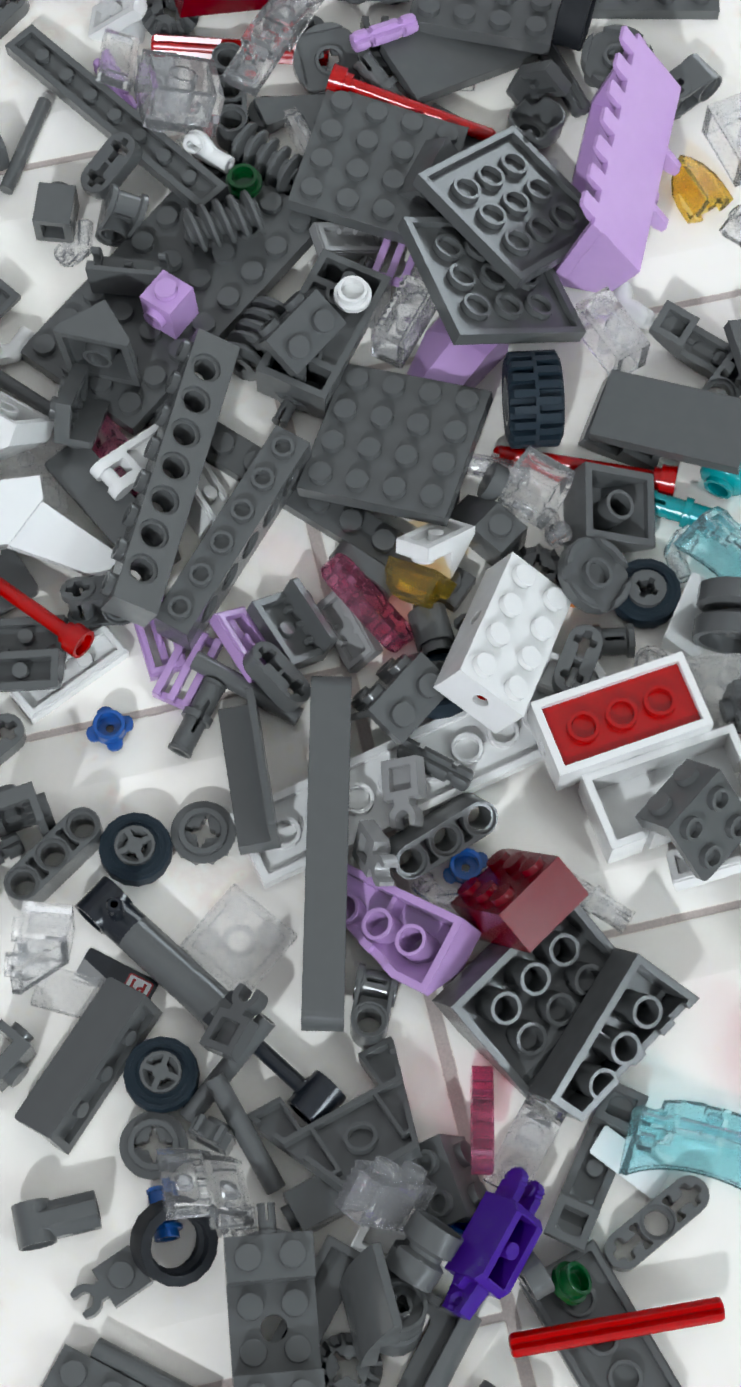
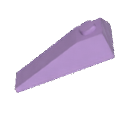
[406,317,509,388]
[346,864,482,996]

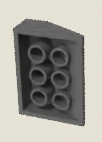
[432,904,615,1099]

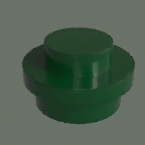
[225,163,263,200]
[551,1261,592,1306]

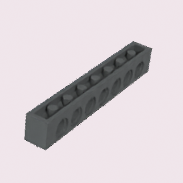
[100,328,240,628]

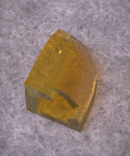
[671,155,734,224]
[385,556,457,609]

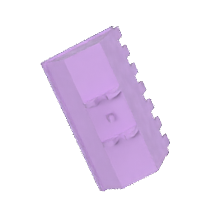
[554,26,681,295]

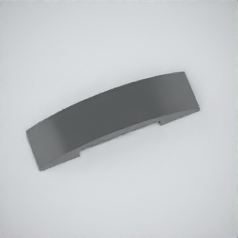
[648,300,739,383]
[543,1083,649,1252]

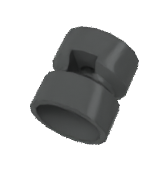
[385,1208,464,1294]
[380,1277,428,1357]

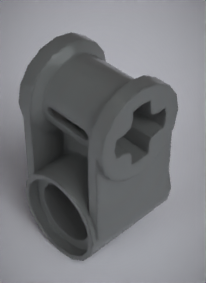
[669,53,723,120]
[95,183,149,247]
[60,575,137,628]
[350,963,399,1049]

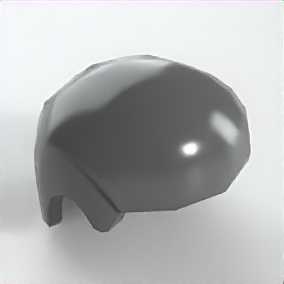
[506,96,566,149]

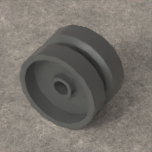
[692,576,741,656]

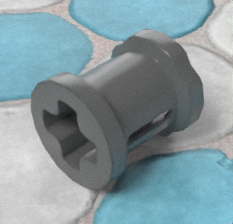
[592,623,636,660]

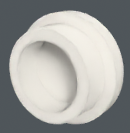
[333,275,372,313]

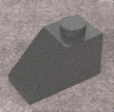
[450,494,528,566]

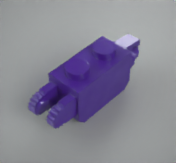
[442,1166,545,1321]

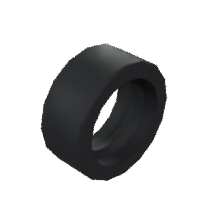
[553,0,597,51]
[129,1199,218,1287]

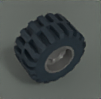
[502,349,565,449]

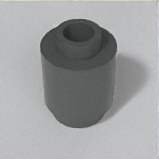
[407,599,455,657]

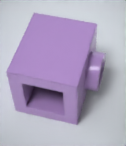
[139,270,199,339]

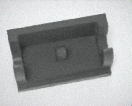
[85,246,173,297]

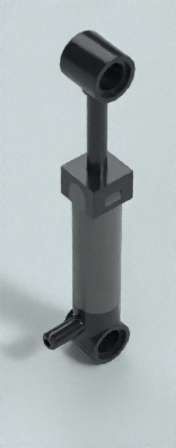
[75,876,346,1124]

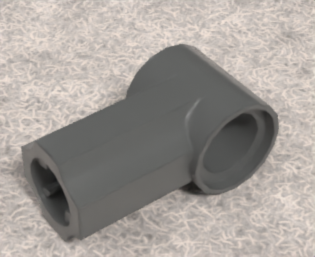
[11,1190,102,1251]

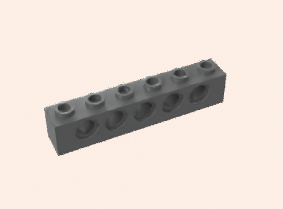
[153,425,311,651]

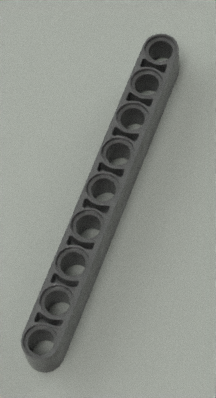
[301,676,352,1032]

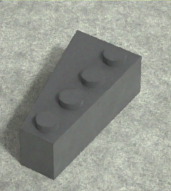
[528,948,700,1122]

